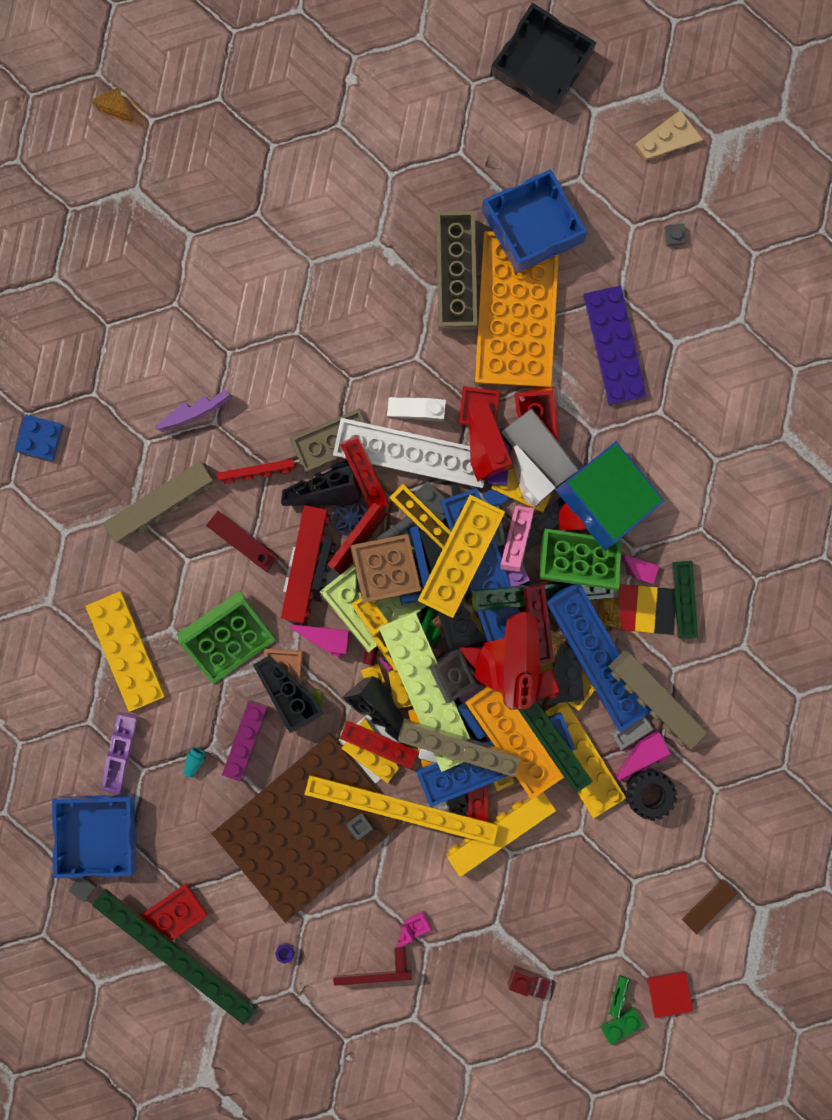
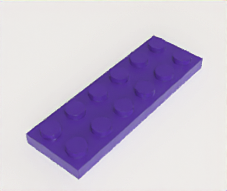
[583,285,647,405]

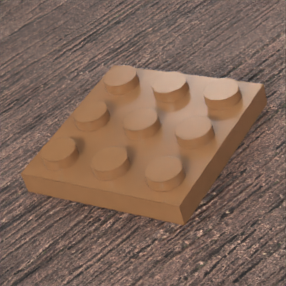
[350,534,421,604]

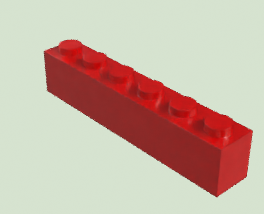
[281,505,330,623]

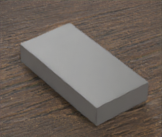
[610,716,654,750]

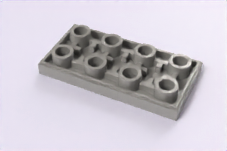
[501,408,579,487]

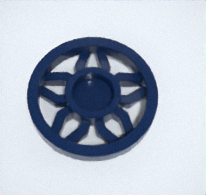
[333,502,367,536]

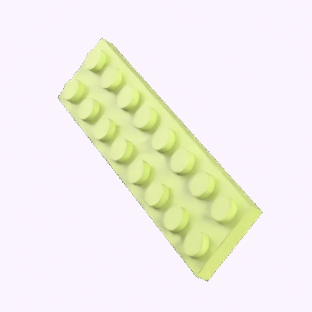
[379,611,470,772]

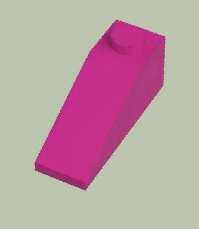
[291,624,349,657]

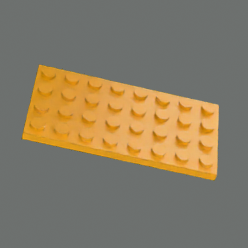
[475,231,559,388]

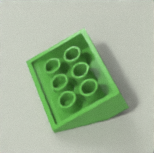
[540,529,621,590]
[177,590,276,684]

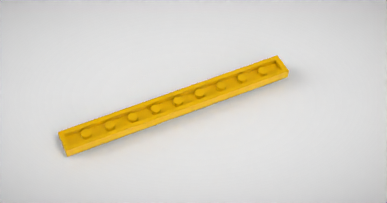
[304,775,499,845]

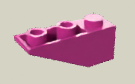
[615,731,670,781]

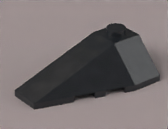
[281,461,361,506]
[253,655,324,733]
[342,676,410,746]

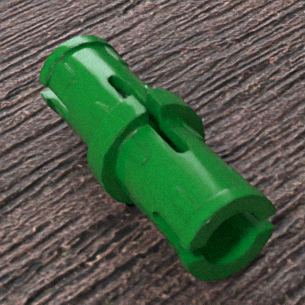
[608,975,631,1018]

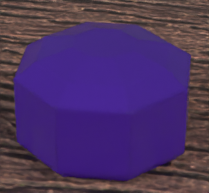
[275,943,295,964]

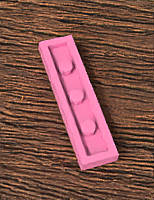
[501,506,534,572]

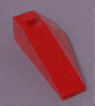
[514,386,560,444]
[468,398,513,482]

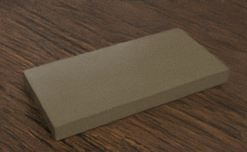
[290,408,366,474]

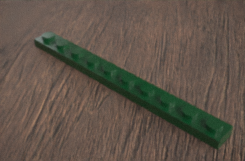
[92,888,257,1025]

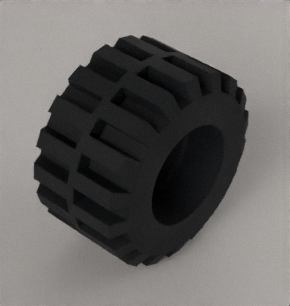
[625,769,677,821]

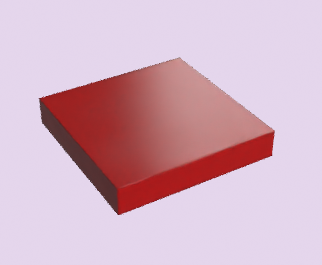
[458,386,501,426]
[647,971,693,1018]

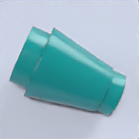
[183,747,206,778]

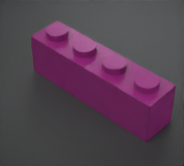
[222,700,269,782]

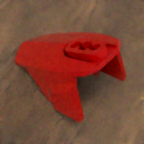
[474,611,540,710]

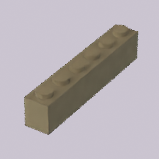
[103,461,215,544]
[608,650,707,749]
[398,718,520,777]

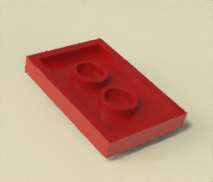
[140,882,208,940]

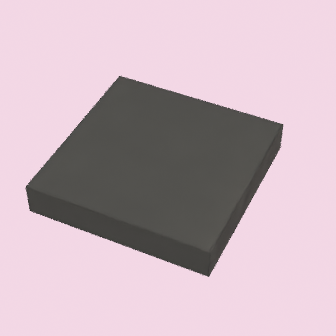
[429,649,476,703]

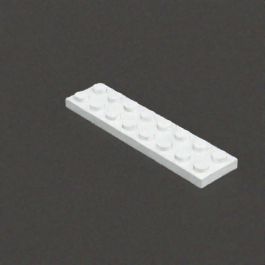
[333,418,484,489]

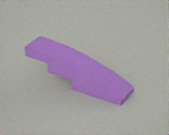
[155,389,232,432]
[101,712,138,794]

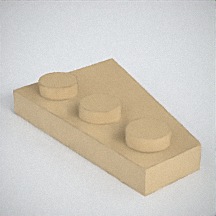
[634,110,703,161]

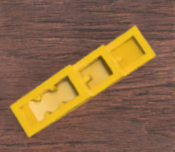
[351,597,397,673]

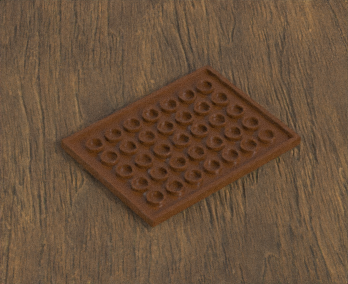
[211,734,404,923]

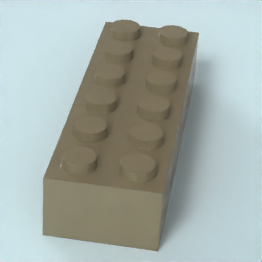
[436,211,477,331]

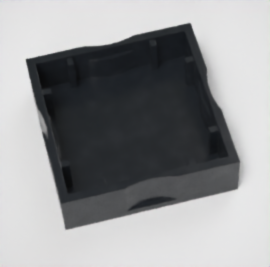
[490,2,597,115]

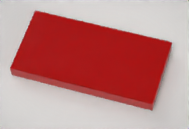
[328,503,387,575]

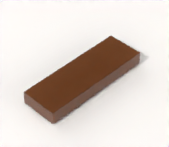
[682,879,737,935]

